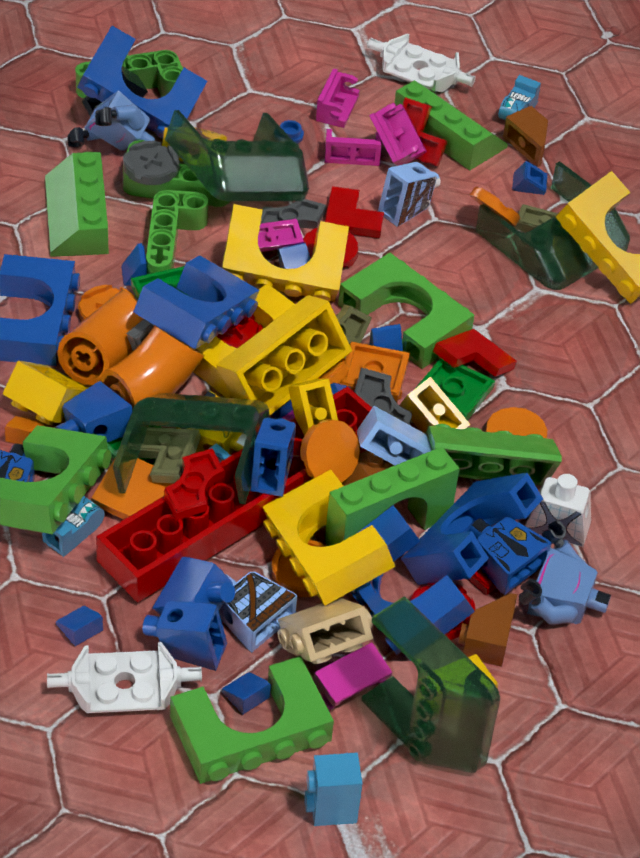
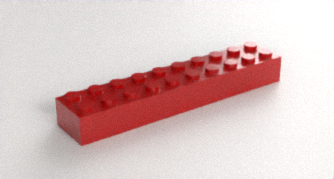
[96,386,372,603]

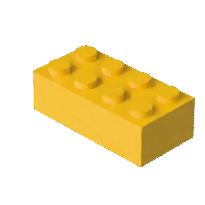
[216,295,352,422]

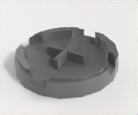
[123,141,180,185]

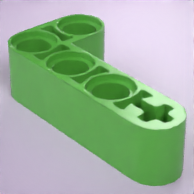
[75,50,183,98]
[123,140,232,207]
[146,190,208,274]

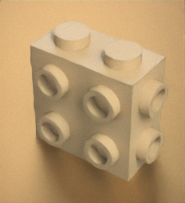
[278,598,373,664]

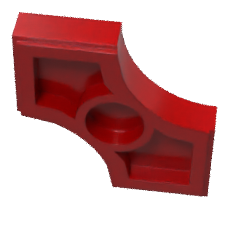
[164,448,225,520]

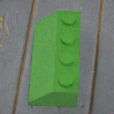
[394,80,508,170]
[45,152,109,257]
[425,424,562,486]

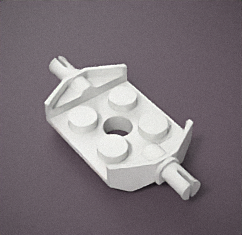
[367,34,476,92]
[47,642,202,713]

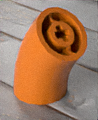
[57,290,143,385]
[101,325,205,422]

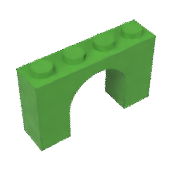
[338,253,475,369]
[0,425,111,534]
[325,447,460,546]
[170,656,334,784]

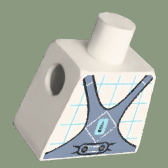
[525,474,591,547]

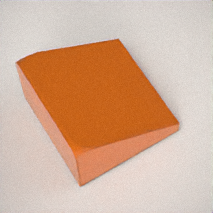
[5,416,46,445]

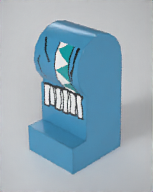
[498,75,541,120]
[42,496,105,557]

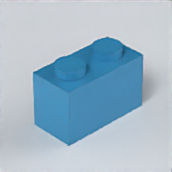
[305,753,363,826]

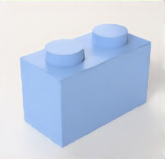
[357,406,432,465]

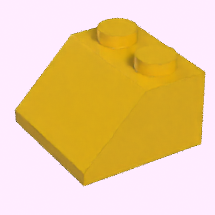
[2,360,88,426]

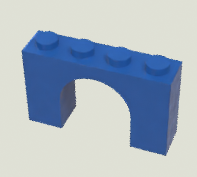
[77,26,207,139]
[0,254,80,366]
[133,255,260,349]
[401,473,543,585]
[351,505,475,661]

